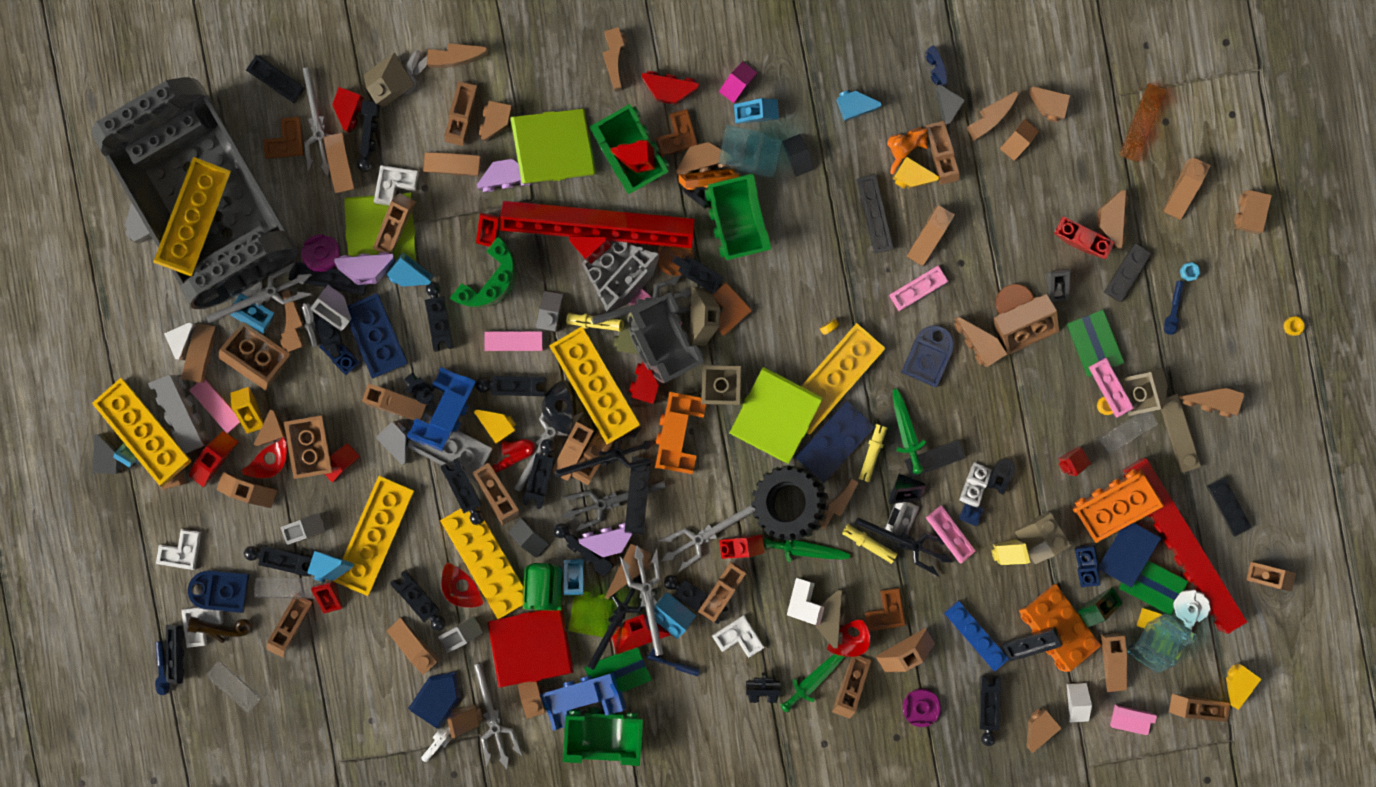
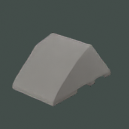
[582,241,659,313]

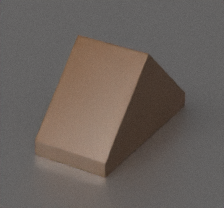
[1000,119,1039,161]
[254,409,286,446]

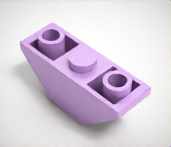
[477,159,532,192]
[335,252,395,285]
[579,523,632,557]

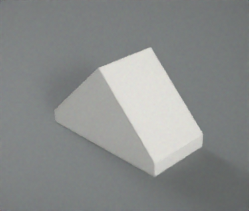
[164,323,196,360]
[1067,683,1092,722]

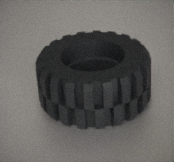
[751,465,829,541]

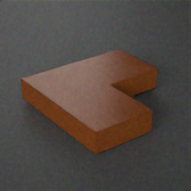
[656,109,698,157]
[263,117,305,159]
[712,283,752,336]
[864,587,906,631]

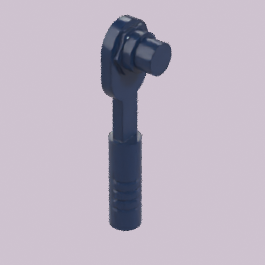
[1163,281,1184,335]
[155,641,170,695]
[647,648,700,677]

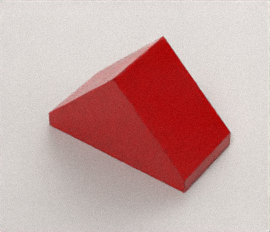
[476,213,500,247]
[569,237,611,264]
[324,443,361,483]
[311,581,342,614]

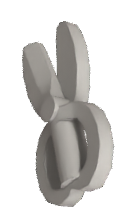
[403,50,427,95]
[300,303,317,347]

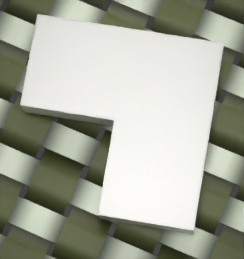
[374,165,419,206]
[156,529,201,570]
[787,578,824,625]
[182,607,224,648]
[712,615,765,658]

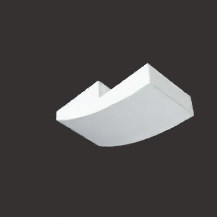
[959,462,992,508]

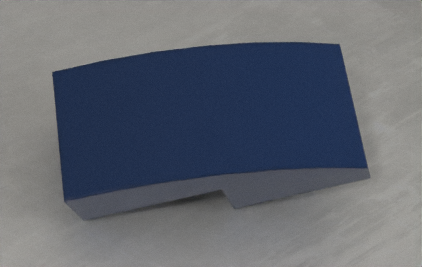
[925,45,947,86]
[319,342,360,375]
[1075,544,1101,588]

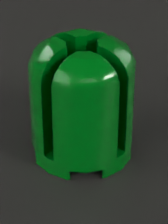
[523,563,563,611]

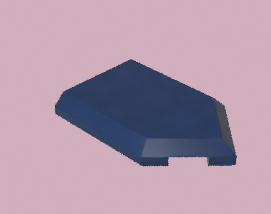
[408,671,461,729]

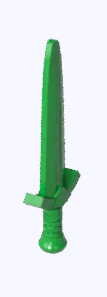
[893,389,927,474]
[763,538,850,563]
[781,654,845,713]

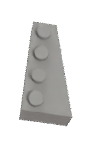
[148,375,209,454]

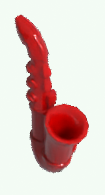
[492,439,536,474]

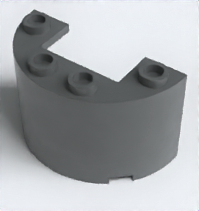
[627,292,704,383]

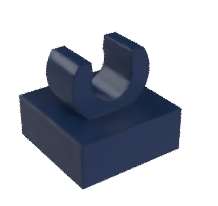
[958,503,984,527]

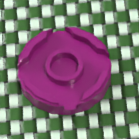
[301,234,341,272]
[902,688,941,727]

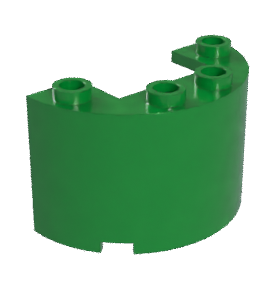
[590,104,670,195]
[705,174,771,261]
[450,237,517,308]
[562,707,643,766]

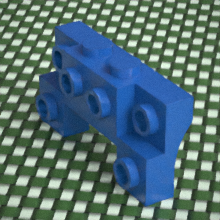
[407,367,476,452]
[540,673,627,731]

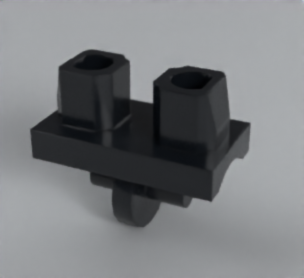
[404,373,435,404]
[746,672,781,703]

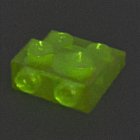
[568,591,613,637]

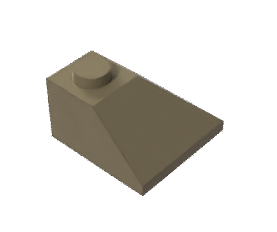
[364,53,415,107]
[1119,368,1168,416]

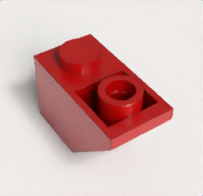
[332,87,363,133]
[611,140,655,173]
[629,361,659,404]
[1058,447,1091,476]
[719,534,765,559]

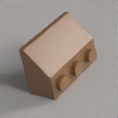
[994,294,1059,355]
[219,322,291,391]
[284,415,332,479]

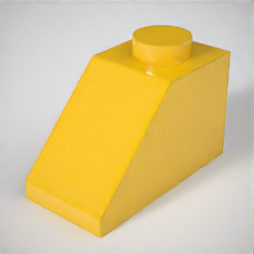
[893,157,939,189]
[230,387,264,434]
[474,410,517,443]
[1226,663,1261,710]

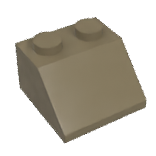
[702,365,743,405]
[1014,512,1071,564]

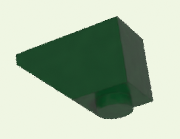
[1078,587,1122,627]

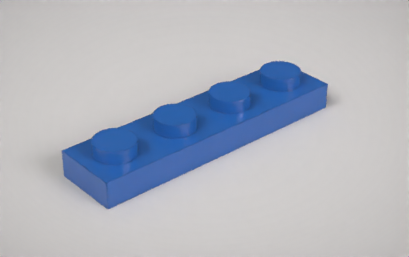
[944,601,1009,672]

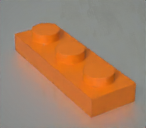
[679,169,740,190]

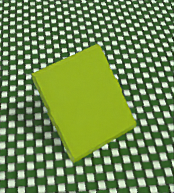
[511,109,596,184]
[344,193,417,262]
[729,367,823,464]

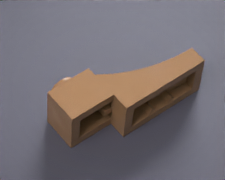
[602,27,627,92]
[925,121,959,185]
[280,290,306,352]
[572,430,613,485]
[819,478,859,530]
[698,561,746,622]

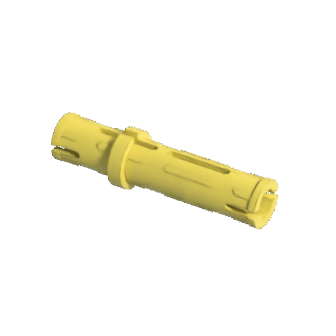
[566,313,624,332]
[858,424,888,482]
[842,524,897,564]

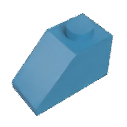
[836,90,882,122]
[734,98,779,124]
[387,252,433,287]
[308,551,354,582]

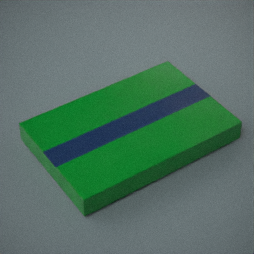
[1066,310,1124,377]
[1118,561,1188,615]
[584,647,652,702]

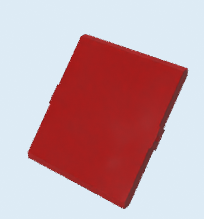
[487,607,574,688]

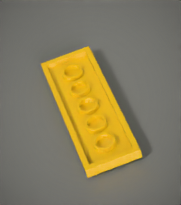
[153,157,231,277]
[801,323,885,435]
[549,327,641,445]
[92,378,191,487]
[334,475,415,596]
[440,507,524,619]

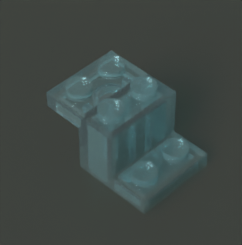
[718,125,782,178]
[1127,614,1197,674]

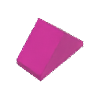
[719,61,757,103]

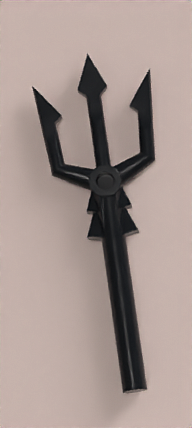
[554,427,656,478]
[855,517,953,577]
[587,575,656,670]

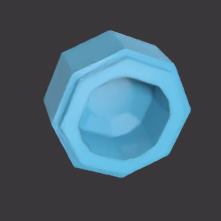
[1180,262,1200,281]

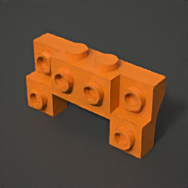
[655,392,706,474]

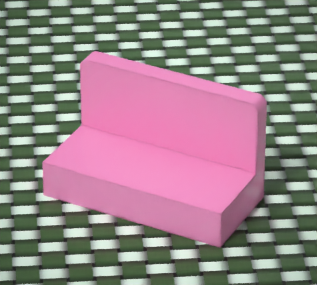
[1110,704,1157,735]

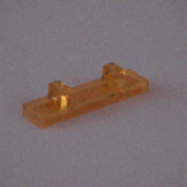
[1119,83,1166,162]

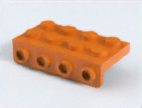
[1073,469,1164,543]
[1019,584,1101,672]

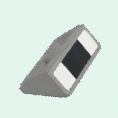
[885,502,919,536]

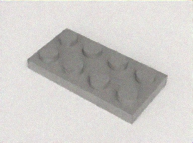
[407,413,493,483]

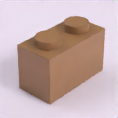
[1234,190,1272,234]

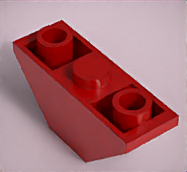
[641,71,699,105]
[1054,216,1115,260]
[188,430,239,488]
[612,614,671,654]

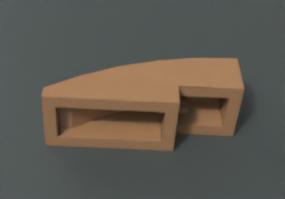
[427,43,488,68]
[444,81,477,146]
[967,91,1018,141]
[323,133,356,193]
[423,153,482,177]
[181,323,217,383]

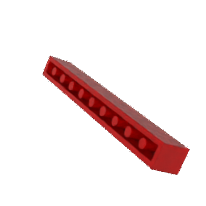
[500,201,695,248]
[1122,458,1247,634]

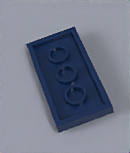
[347,293,408,379]
[795,401,875,483]

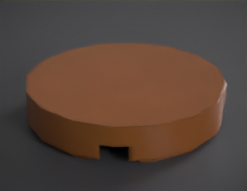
[657,246,694,276]
[995,284,1034,314]

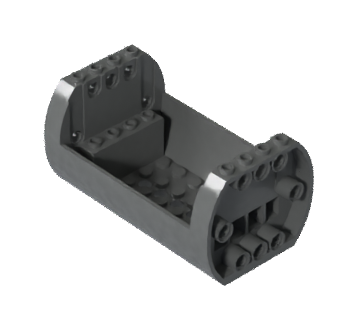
[91,77,299,309]

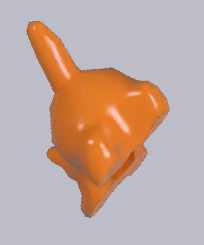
[887,127,928,175]

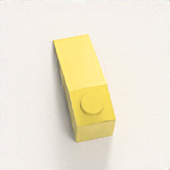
[992,539,1030,565]

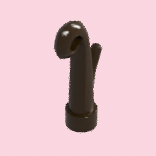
[187,616,253,643]

